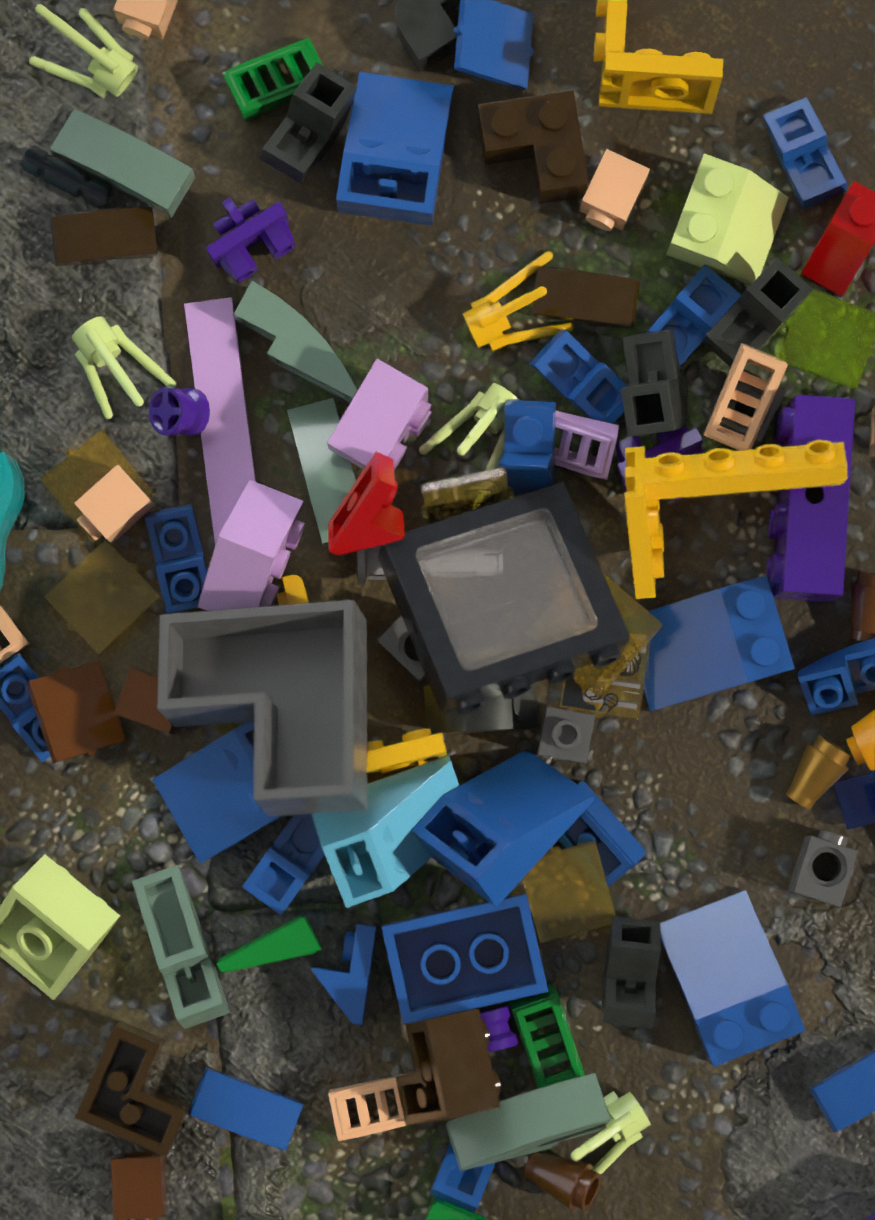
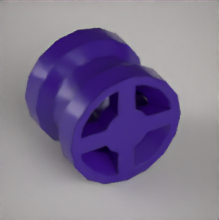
[149,387,210,436]
[479,1005,518,1052]

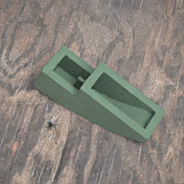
[50,109,196,218]
[234,281,357,403]
[287,398,356,547]
[132,865,230,1029]
[446,1073,611,1171]

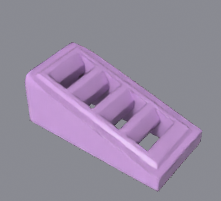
[555,411,619,480]

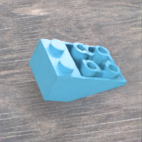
[312,756,459,908]

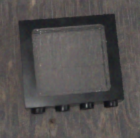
[378,482,631,715]

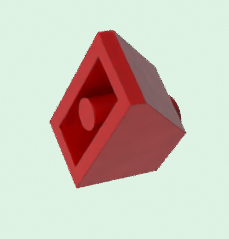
[800,181,875,298]

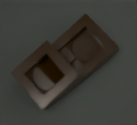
[50,207,158,266]
[531,267,640,329]

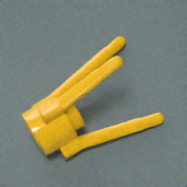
[462,251,574,351]

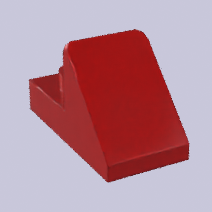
[328,451,405,555]

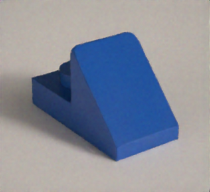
[499,400,556,495]
[311,922,377,1025]

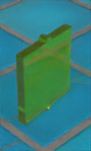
[778,289,875,390]

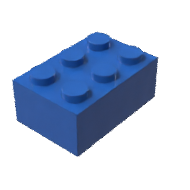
[382,892,548,1024]

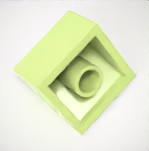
[666,154,789,285]
[0,854,120,1000]

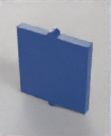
[454,0,534,91]

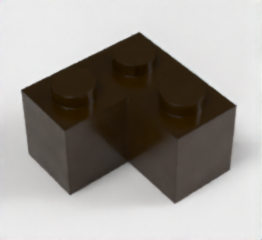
[477,90,589,204]
[395,1008,501,1125]
[75,1021,191,1157]

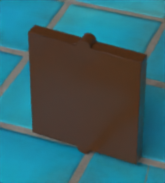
[26,661,126,764]

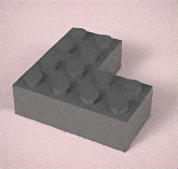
[157,600,367,816]

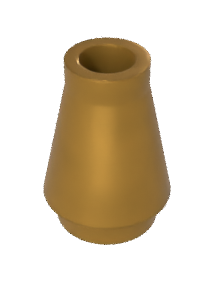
[786,735,851,810]

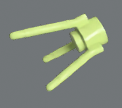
[29,4,138,98]
[72,316,176,419]
[419,383,519,508]
[571,1091,651,1174]

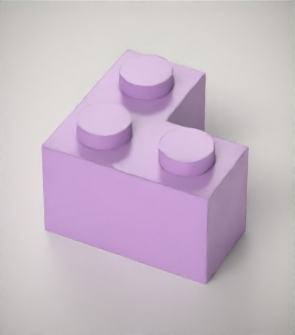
[327,359,432,470]
[198,479,305,611]

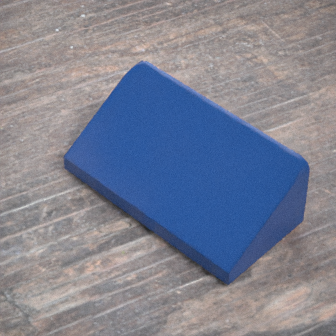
[558,781,646,891]

